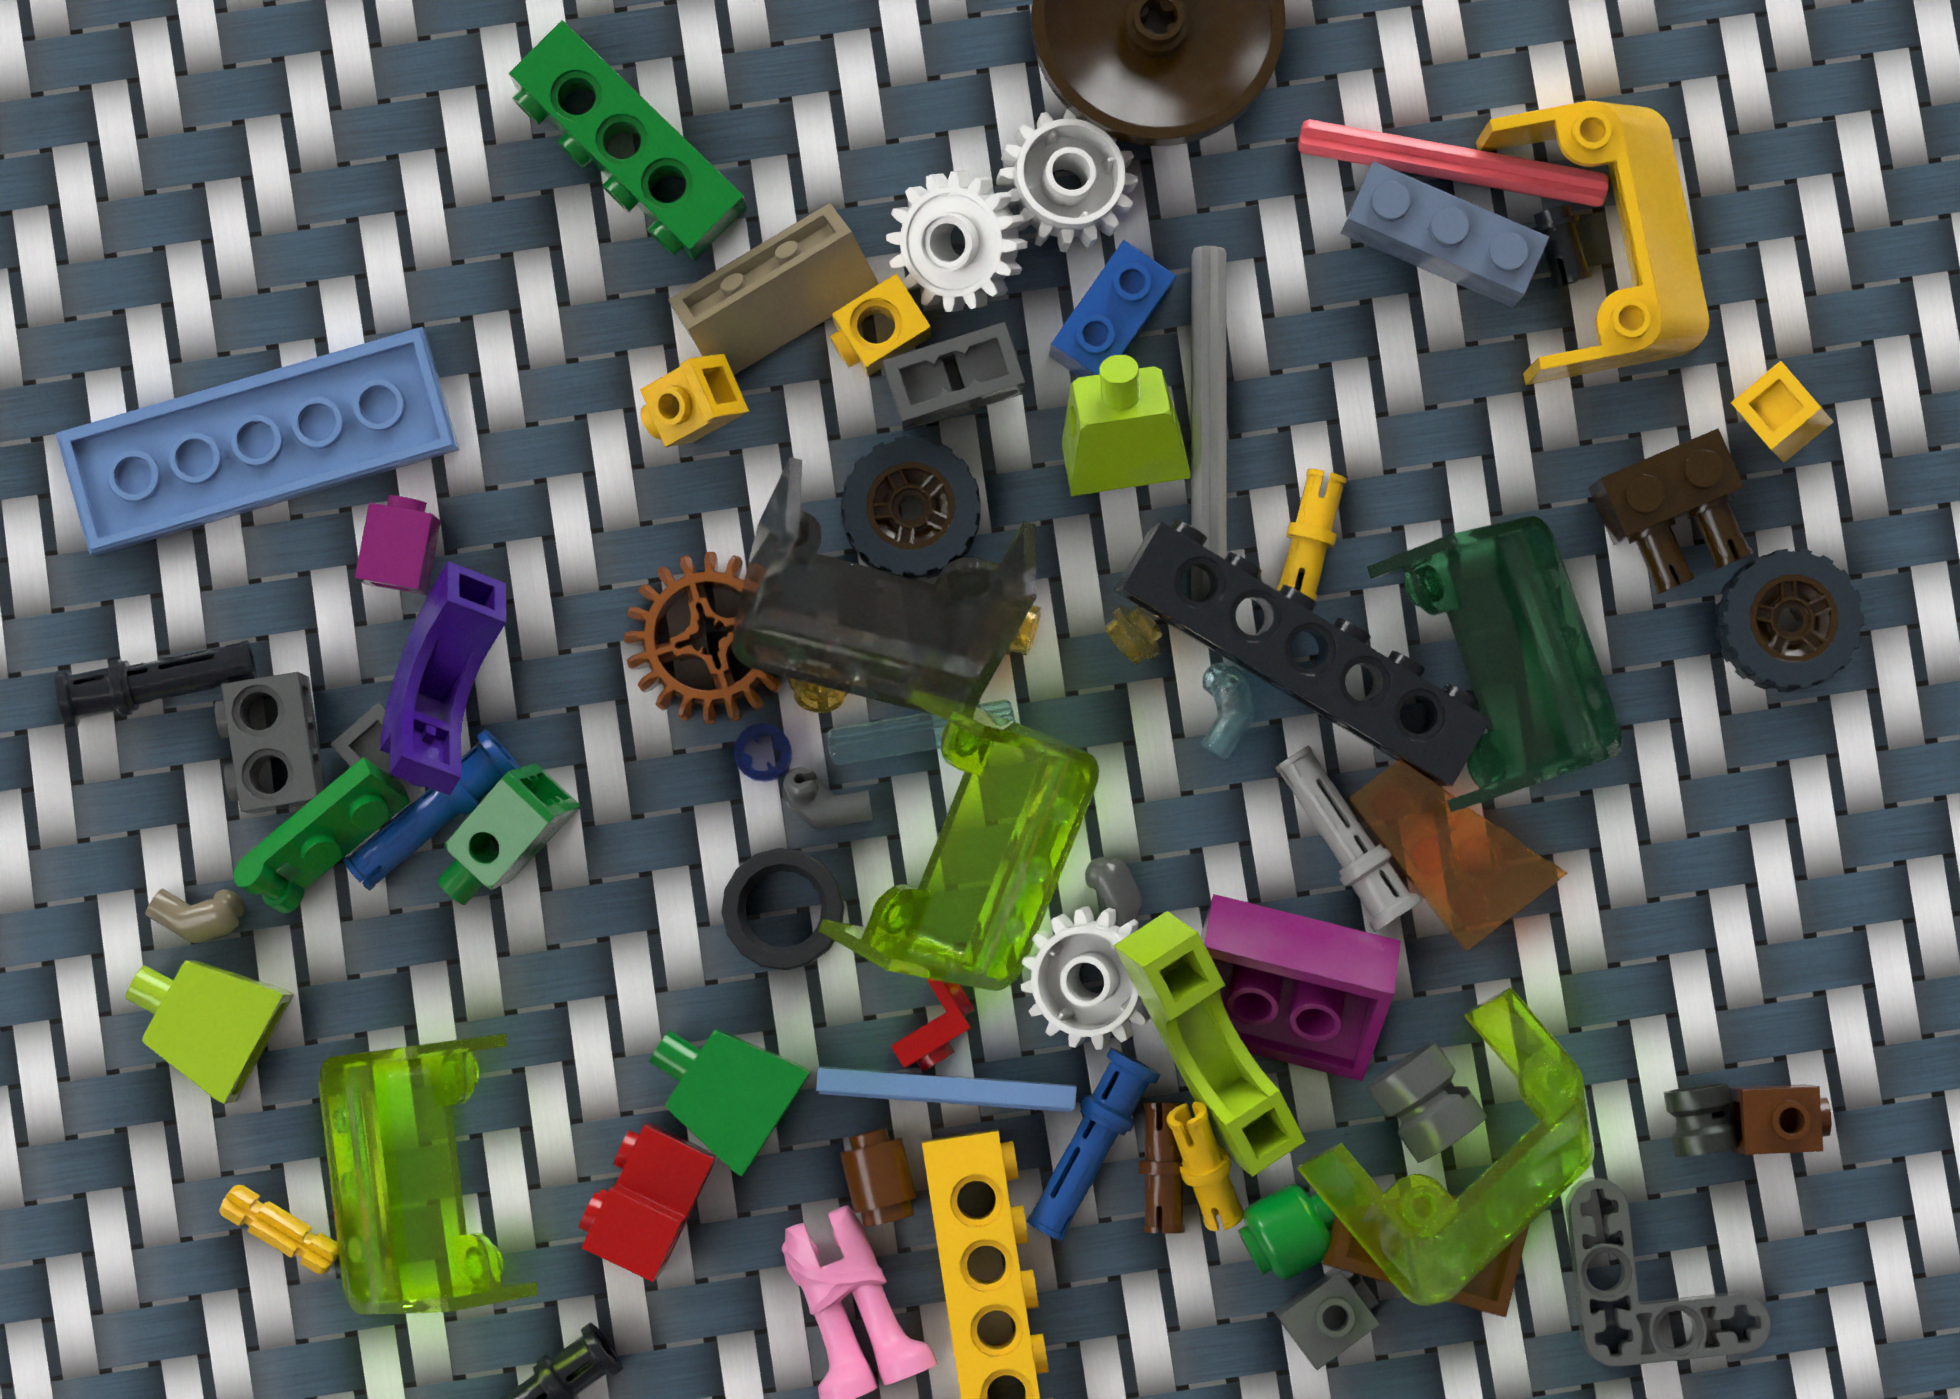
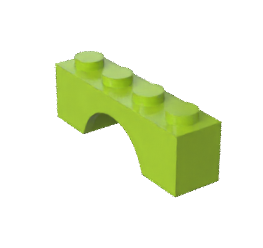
[1113,911,1306,1177]

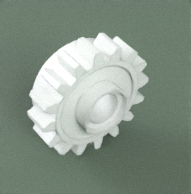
[996,109,1138,252]
[886,170,1028,312]
[1021,906,1151,1050]

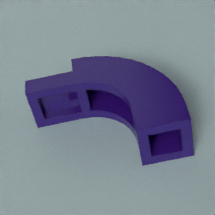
[380,561,506,796]

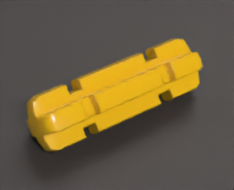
[219,1185,341,1275]

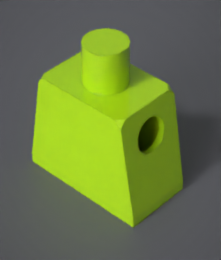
[1062,355,1190,496]
[125,960,294,1104]

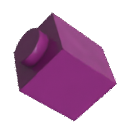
[355,495,441,595]

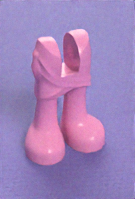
[781,1205,938,1399]

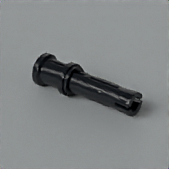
[55,640,257,728]
[501,1322,623,1399]

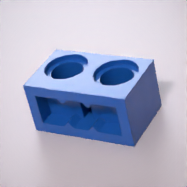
[1049,240,1176,377]

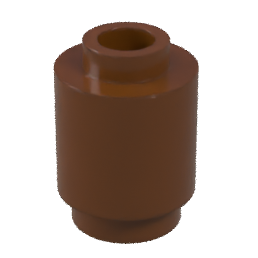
[840,1128,917,1227]

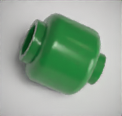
[1238,1184,1335,1280]

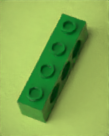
[508,20,747,261]

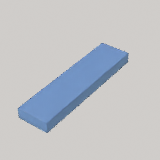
[816,1066,1077,1112]

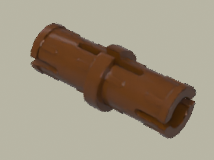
[1139,1102,1185,1233]

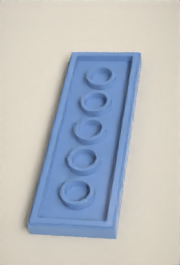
[56,327,460,557]

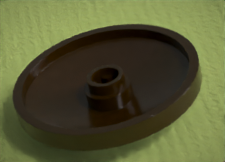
[1031,0,1286,146]

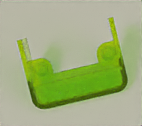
[818,690,1099,991]
[1297,987,1595,1306]
[319,1033,538,1315]

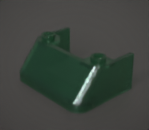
[1367,516,1622,812]

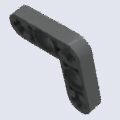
[1566,1177,1771,1367]

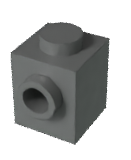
[1273,1268,1380,1370]

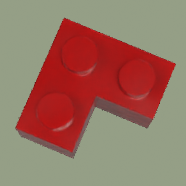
[578,1122,717,1282]

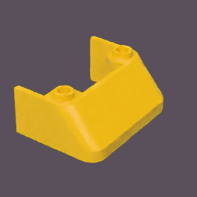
[1476,101,1709,385]

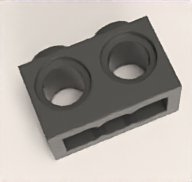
[883,322,1025,432]
[215,672,326,814]

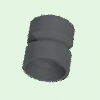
[1366,1041,1487,1163]

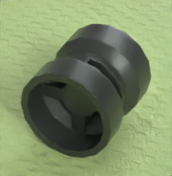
[1663,1083,1739,1157]

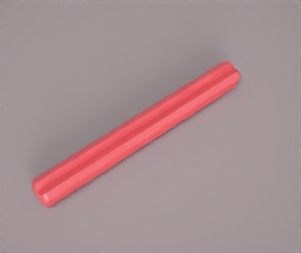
[1298,119,1609,207]

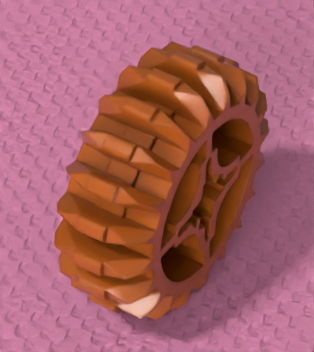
[624,552,797,725]

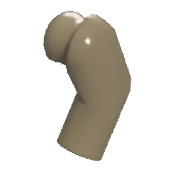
[145,888,245,943]

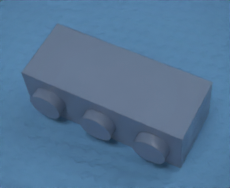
[1340,161,1549,308]

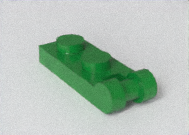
[233,757,411,914]

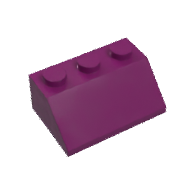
[1200,894,1401,1082]

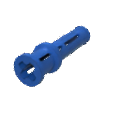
[343,729,520,891]
[1026,1047,1161,1241]

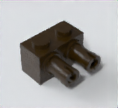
[1588,428,1753,595]

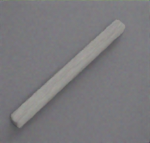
[1191,246,1227,602]

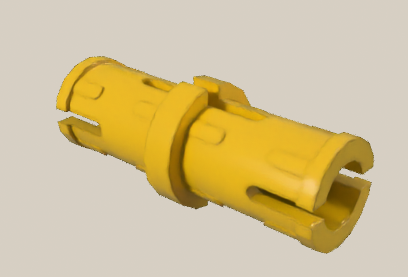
[1276,469,1347,602]
[1167,1102,1244,1231]

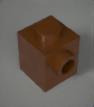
[1729,1084,1832,1155]

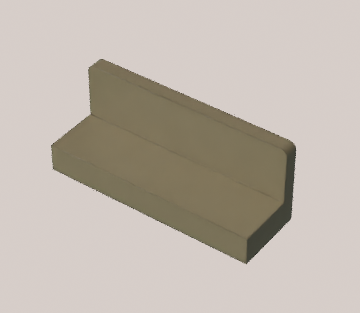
[668,203,879,375]

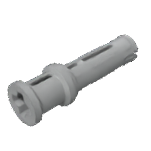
[1275,745,1422,932]

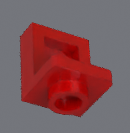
[891,972,975,1072]

